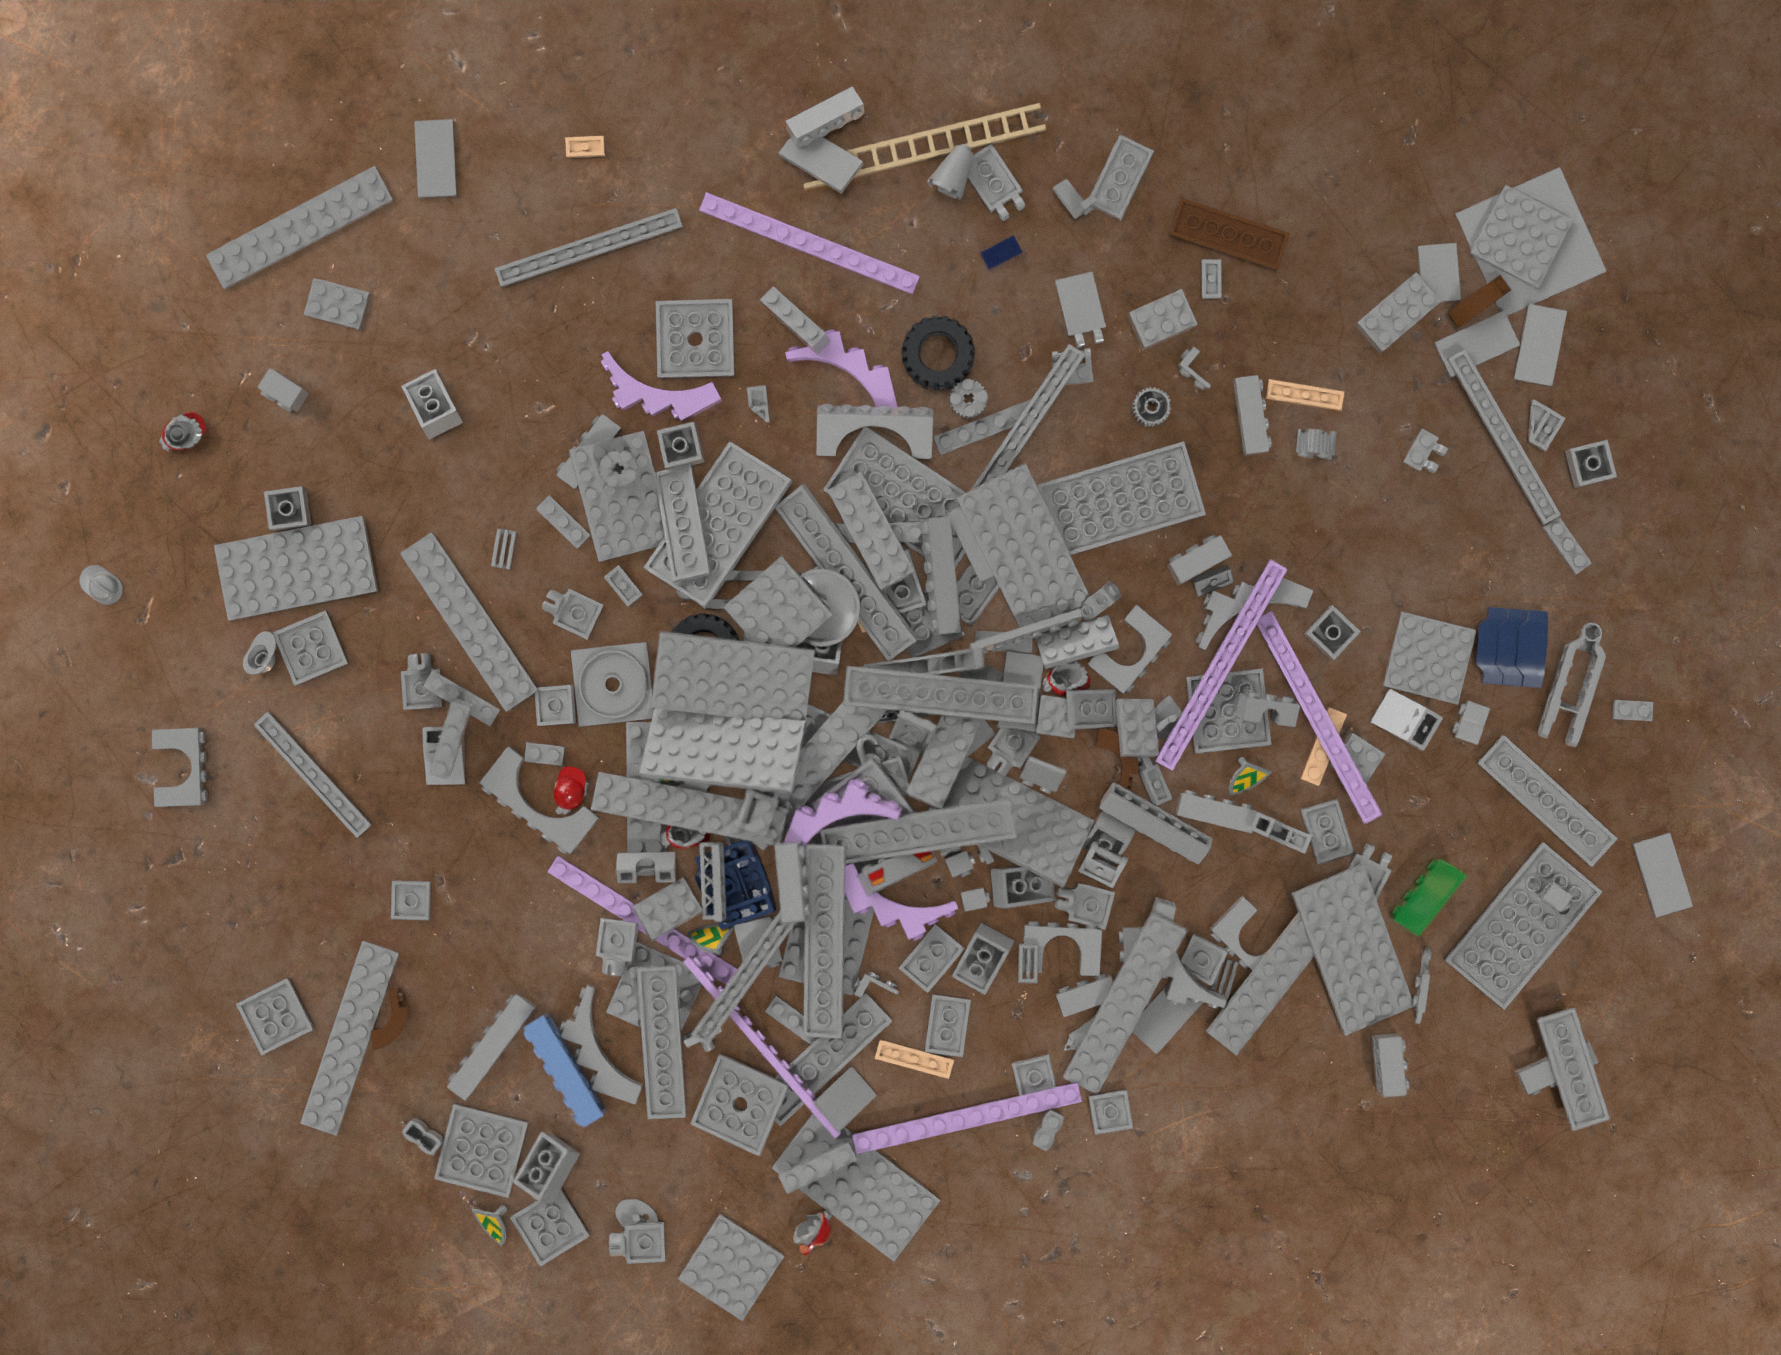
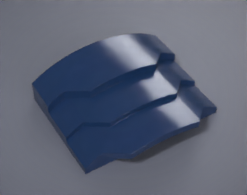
[1476,607,1548,688]
[695,840,776,930]

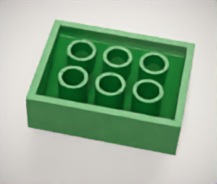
[1391,859,1467,937]

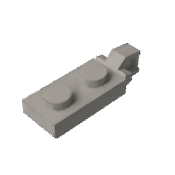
[1137,757,1172,806]

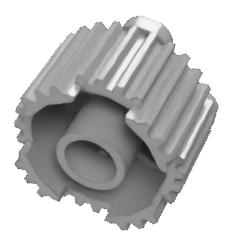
[949,379,988,419]
[1131,387,1171,427]
[1296,429,1337,459]
[598,449,638,488]

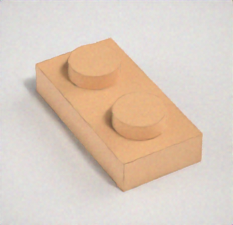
[565,136,605,158]

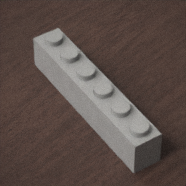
[920,517,961,635]
[1099,782,1213,865]
[447,993,537,1101]

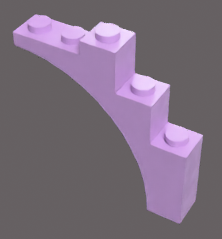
[785,329,898,408]
[601,351,722,422]
[784,779,902,846]
[845,863,958,941]

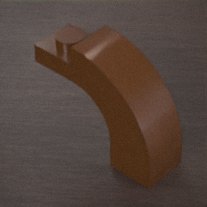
[1095,728,1138,789]

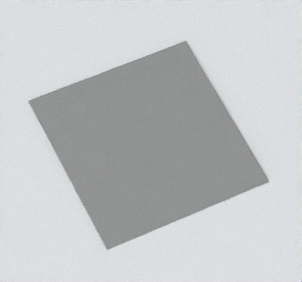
[1455,167,1607,316]

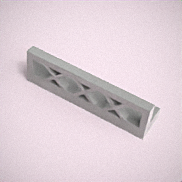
[700,842,726,922]

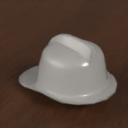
[79,565,123,605]
[243,631,276,675]

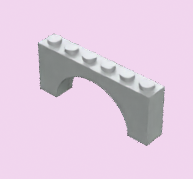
[816,404,933,459]
[480,746,600,855]

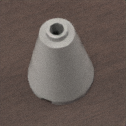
[927,144,973,200]

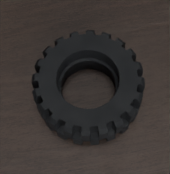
[902,315,975,391]
[671,613,739,641]

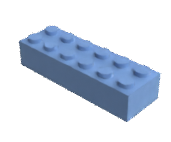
[523,1012,607,1128]

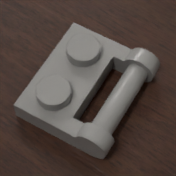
[1052,348,1093,385]
[733,789,779,837]
[1078,841,1128,888]

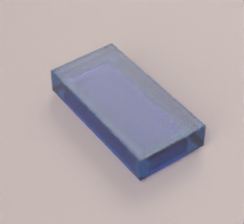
[980,235,1023,271]

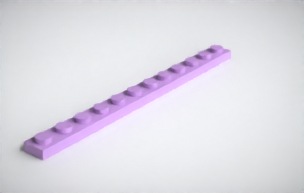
[699,193,920,295]
[1155,560,1288,771]
[1257,611,1382,824]
[548,856,738,985]
[684,956,841,1138]
[852,1083,1082,1154]

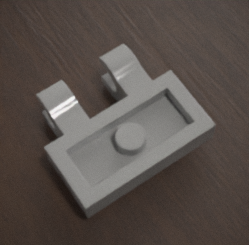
[1403,429,1448,473]

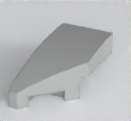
[747,385,770,422]

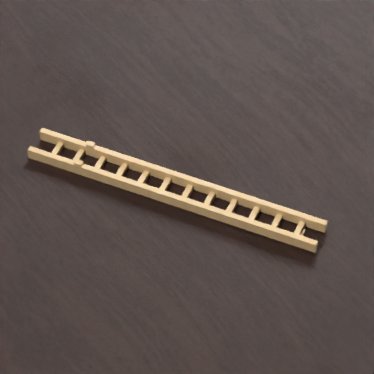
[799,103,1046,190]

